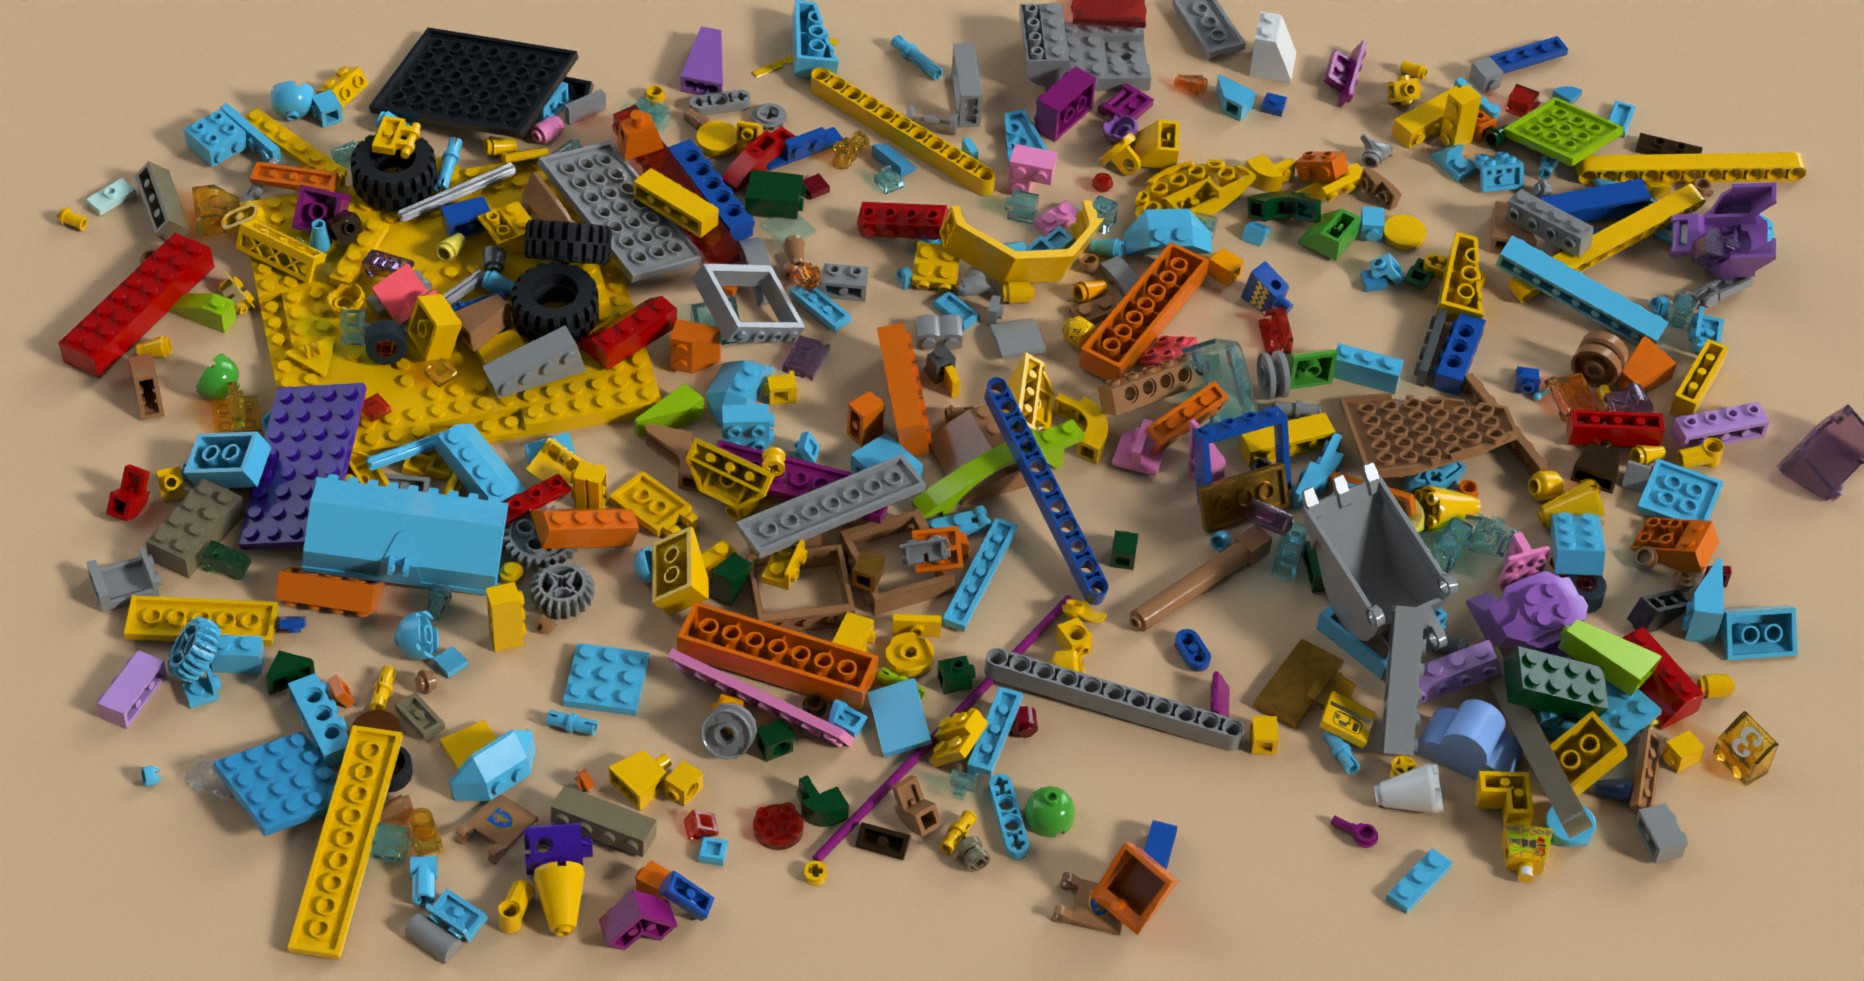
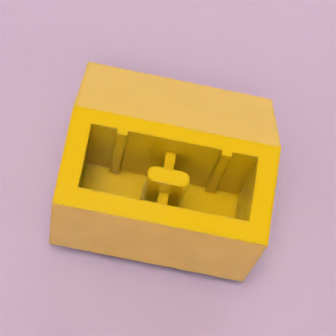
[1133,120,1180,169]
[478,200,531,255]

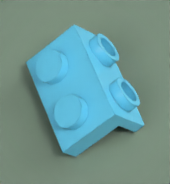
[1688,306,1724,353]
[425,888,489,943]

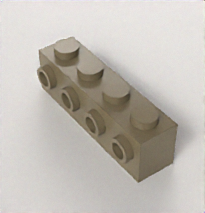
[135,161,190,241]
[551,785,657,857]

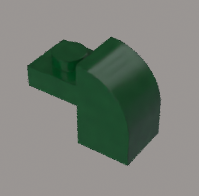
[796,775,849,827]

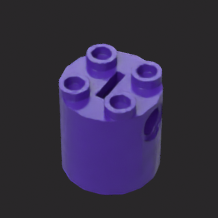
[524,822,593,877]

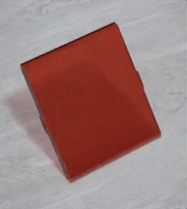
[1070,0,1147,28]

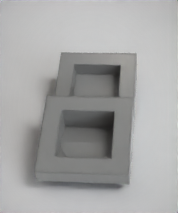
[1099,255,1139,297]

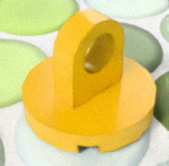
[1099,133,1141,175]

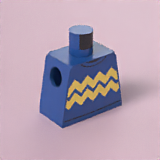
[1241,261,1293,315]

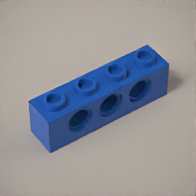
[1431,313,1486,396]

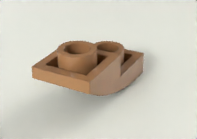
[1358,167,1402,210]

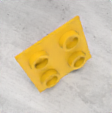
[525,437,585,497]

